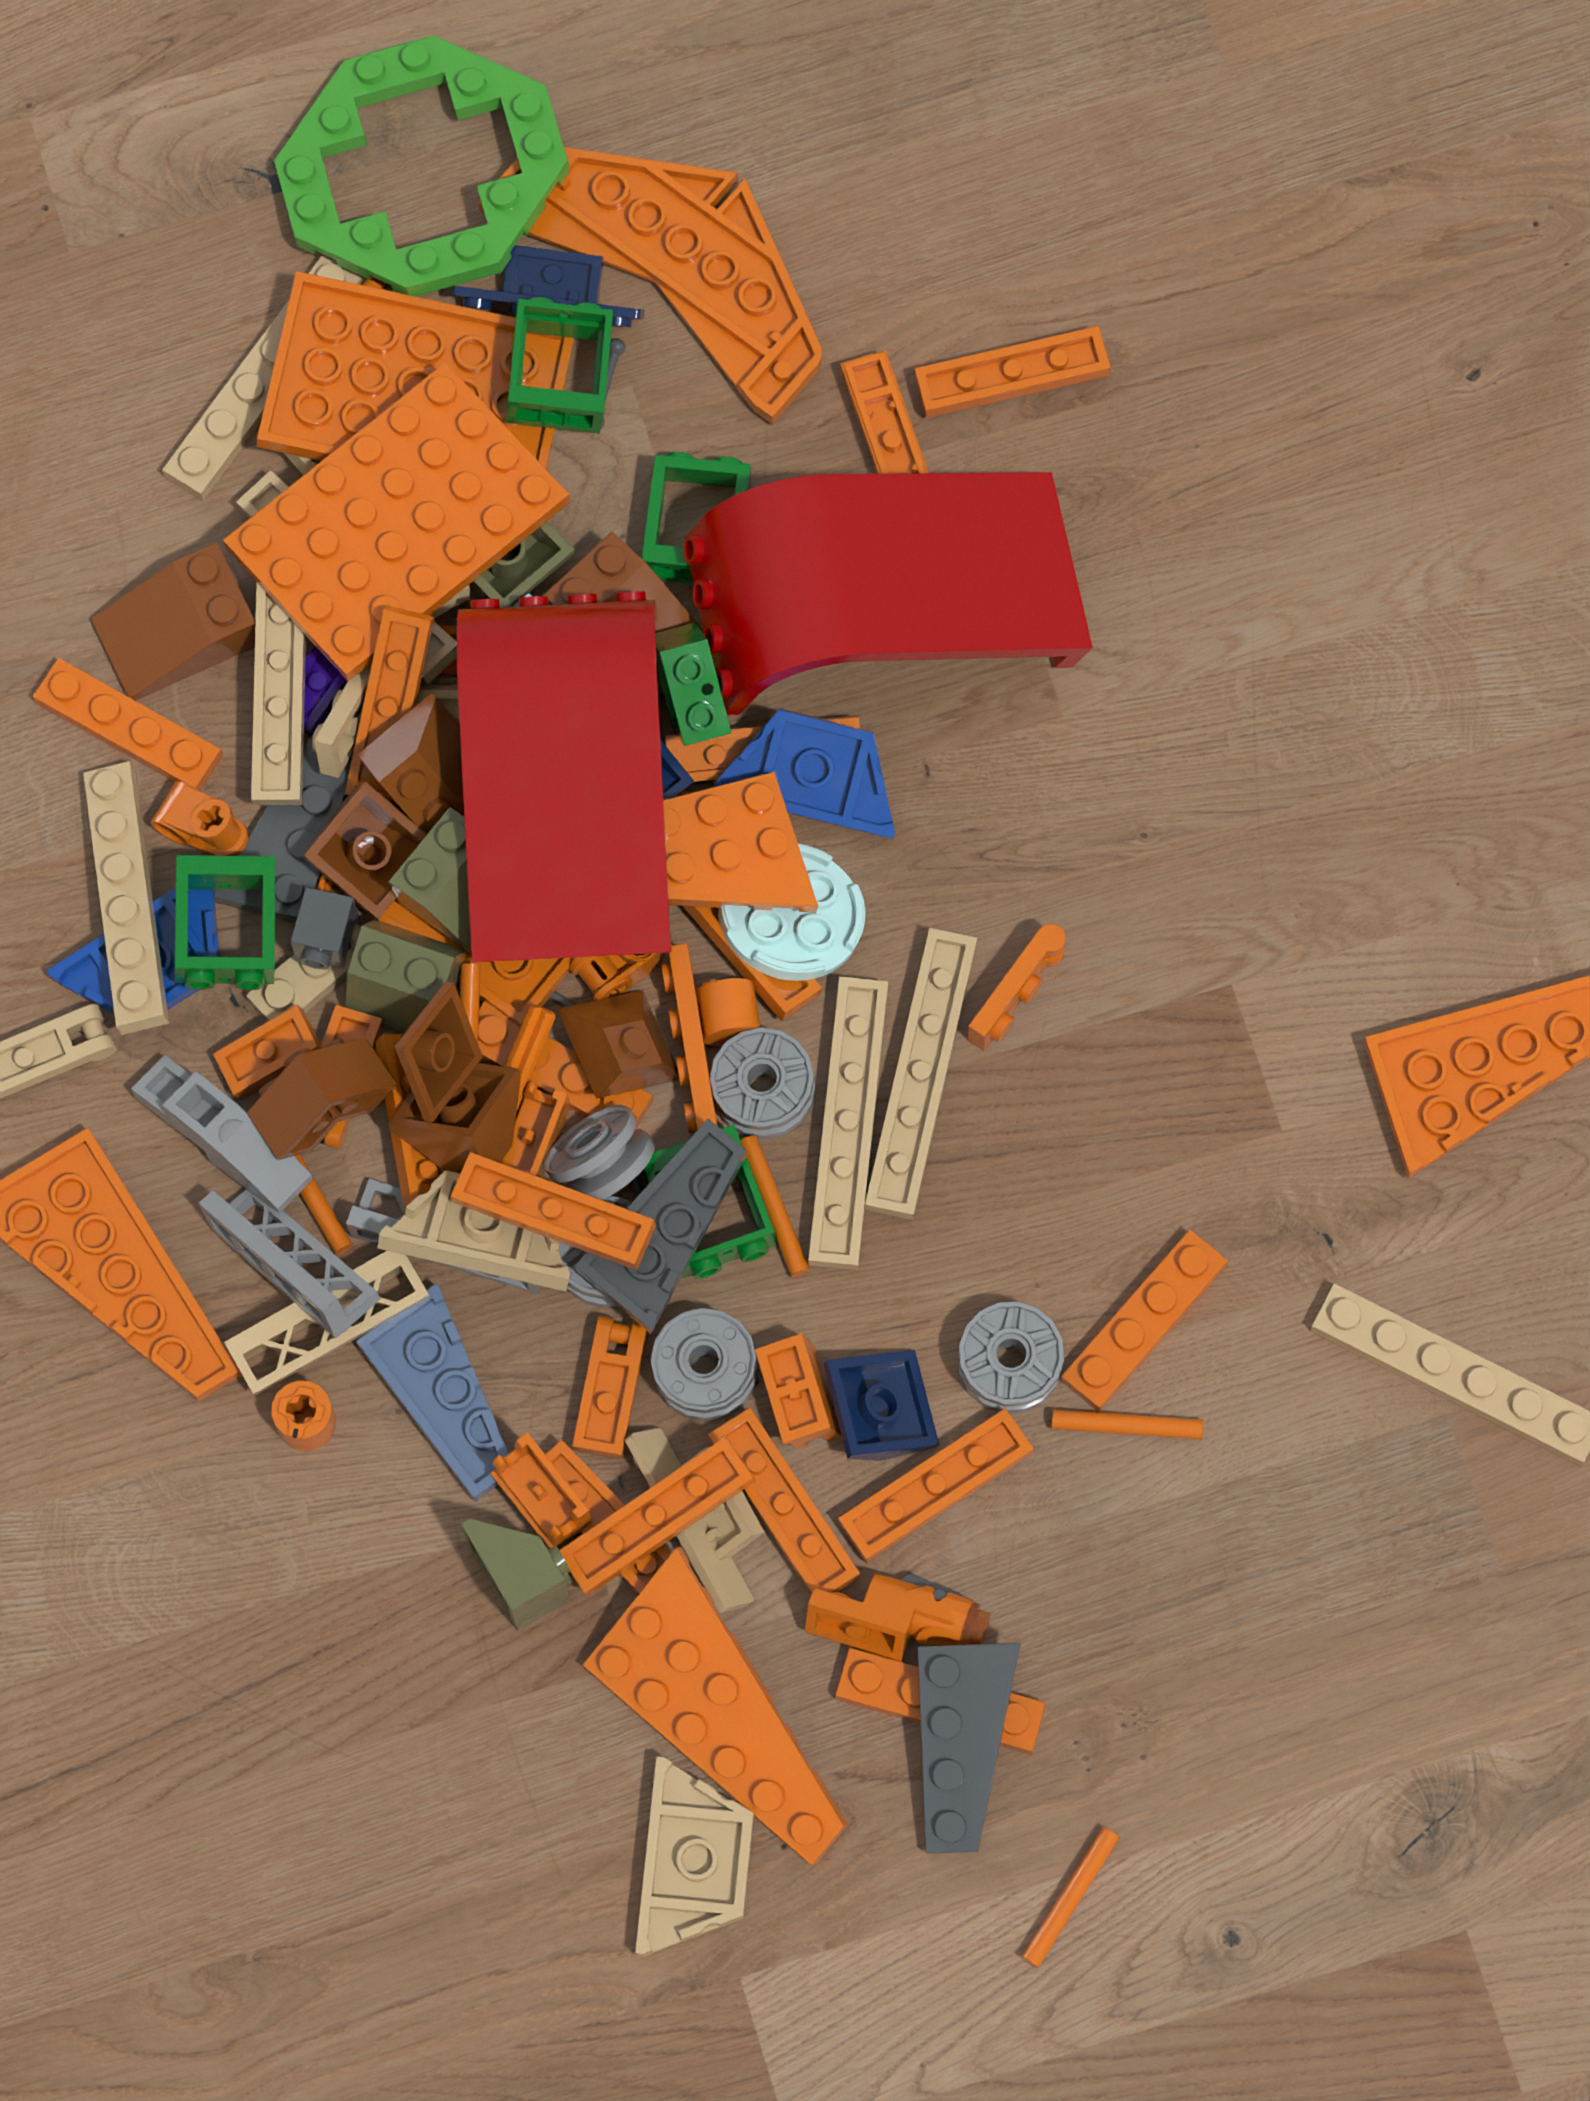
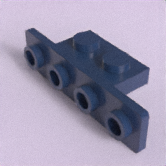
[452,245,645,327]

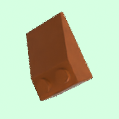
[543,531,703,701]
[91,542,255,701]

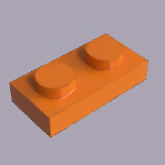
[213,1005,322,1099]

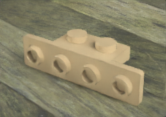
[625,1428,764,1613]

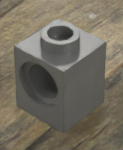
[291,887,358,970]

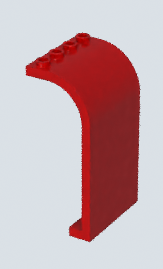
[683,472,1093,715]
[457,591,672,963]

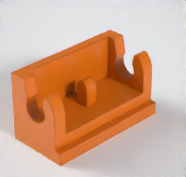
[501,1082,570,1179]
[755,1333,842,1449]
[490,1432,592,1548]

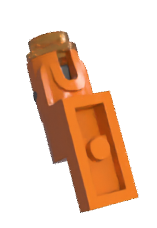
[804,1574,991,1661]

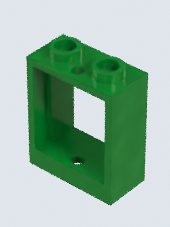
[505,297,613,434]
[642,452,752,584]
[656,623,732,746]
[175,855,275,990]
[642,1124,776,1279]

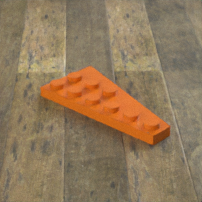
[664,772,818,913]
[1364,975,1590,1179]
[0,1128,242,1402]
[582,1547,848,1866]

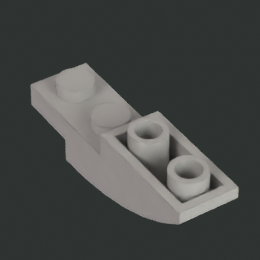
[131,1055,313,1214]

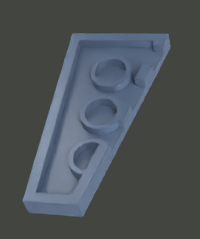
[356,1283,509,1502]

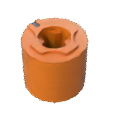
[696,978,761,1047]
[271,1381,336,1451]

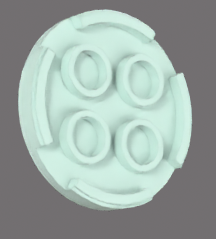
[718,844,865,981]

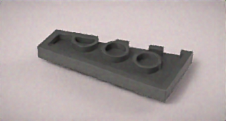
[214,731,354,923]
[575,1119,747,1334]
[918,1643,1021,1854]

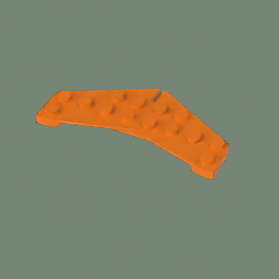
[478,147,822,425]

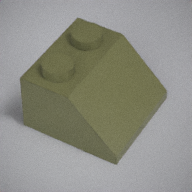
[469,521,575,607]
[389,807,472,954]
[345,919,467,1033]
[461,1519,573,1631]

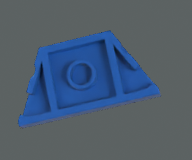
[712,708,895,839]
[47,887,220,1015]

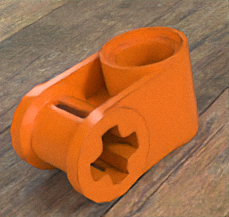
[150,781,249,856]
[569,953,664,1001]

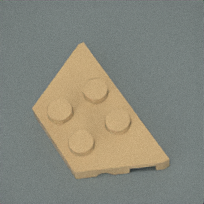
[377,1170,570,1292]
[635,1756,754,1957]

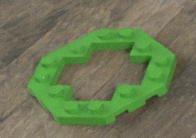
[274,35,570,296]

